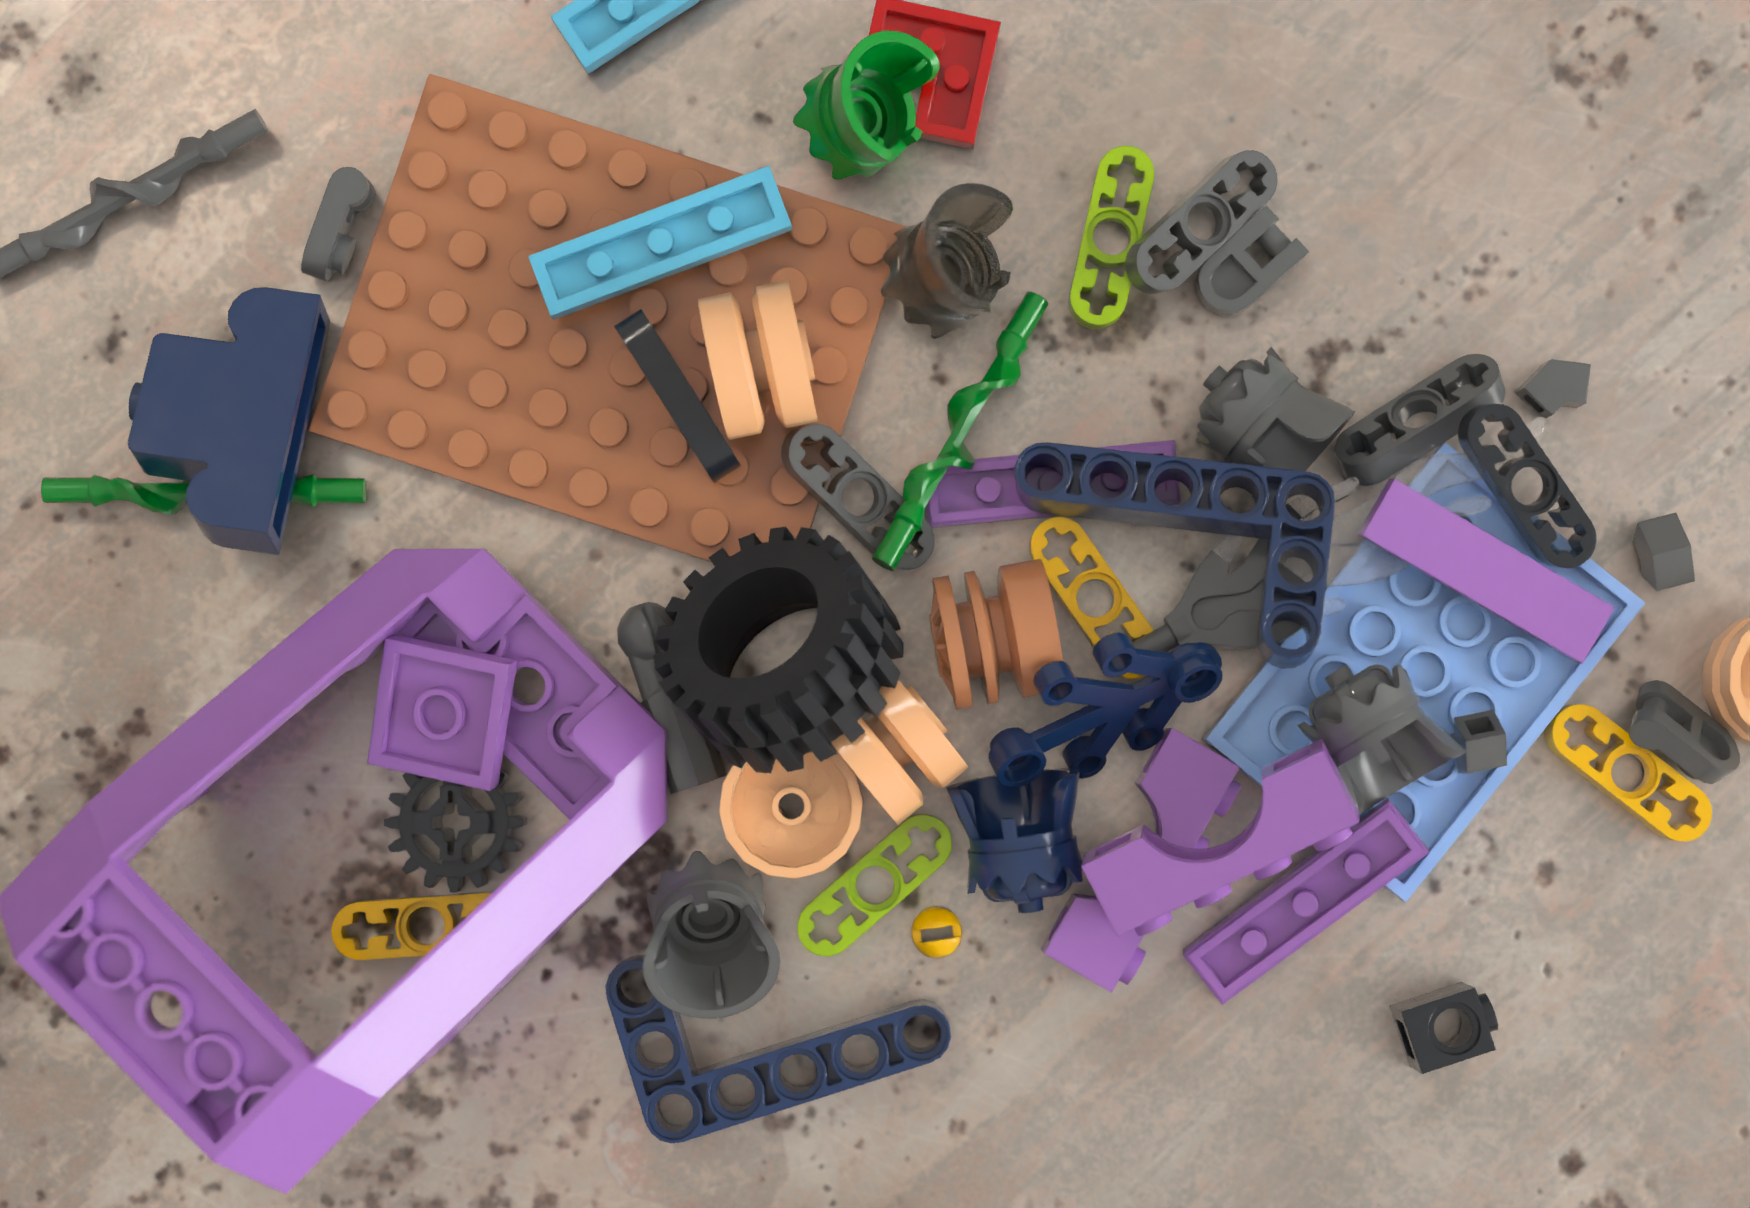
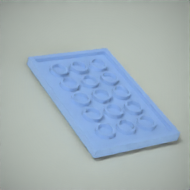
[1202,442,1645,902]

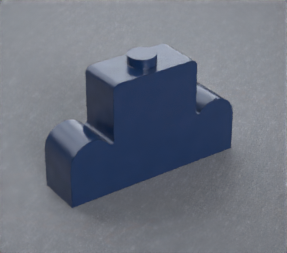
[128,287,330,555]

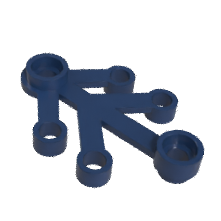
[988,632,1223,787]

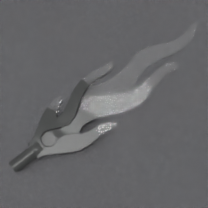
[1132,416,1546,653]

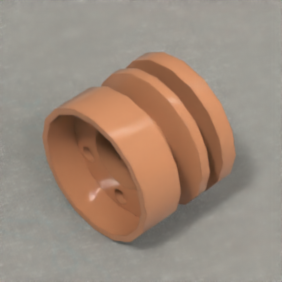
[929,559,1063,710]

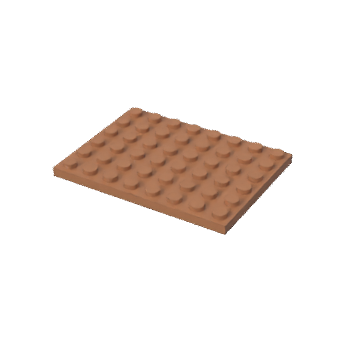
[309,73,908,563]

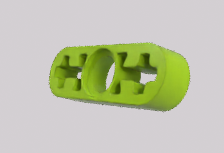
[1068,146,1154,330]
[797,814,952,957]

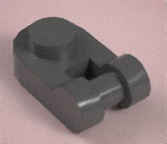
[301,167,376,282]
[1195,205,1309,316]
[1629,680,1740,784]

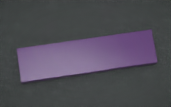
[926,440,1181,528]
[1357,479,1615,664]
[1183,798,1430,1005]

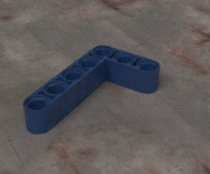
[1015,442,1335,669]
[605,955,951,1143]

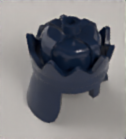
[947,768,1083,913]

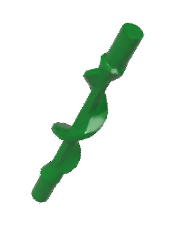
[872,291,1048,571]
[41,474,367,515]

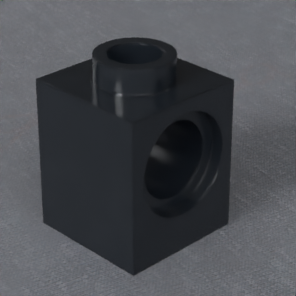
[1389,982,1498,1074]

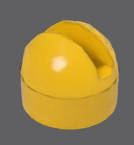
[911,906,962,958]

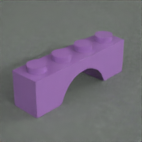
[1040,728,1241,993]
[1081,739,1360,937]

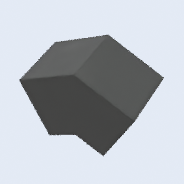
[1515,359,1591,420]
[1633,512,1695,591]
[1450,710,1507,774]

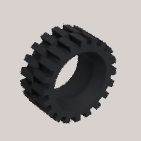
[654,527,904,773]

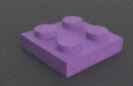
[367,634,517,791]

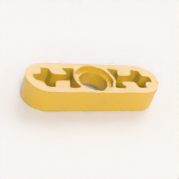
[1029,517,1154,679]
[1545,704,1712,842]
[331,891,494,960]

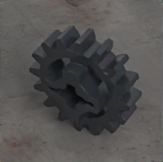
[384,770,527,892]

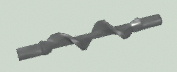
[0,109,268,278]

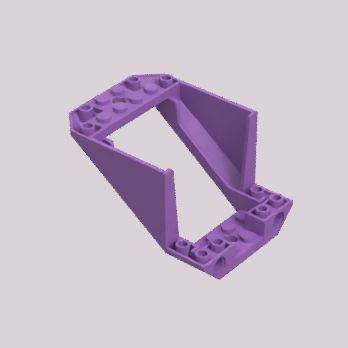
[0,548,668,1194]

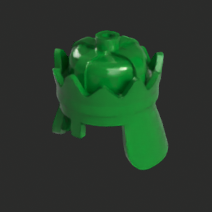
[793,31,940,180]

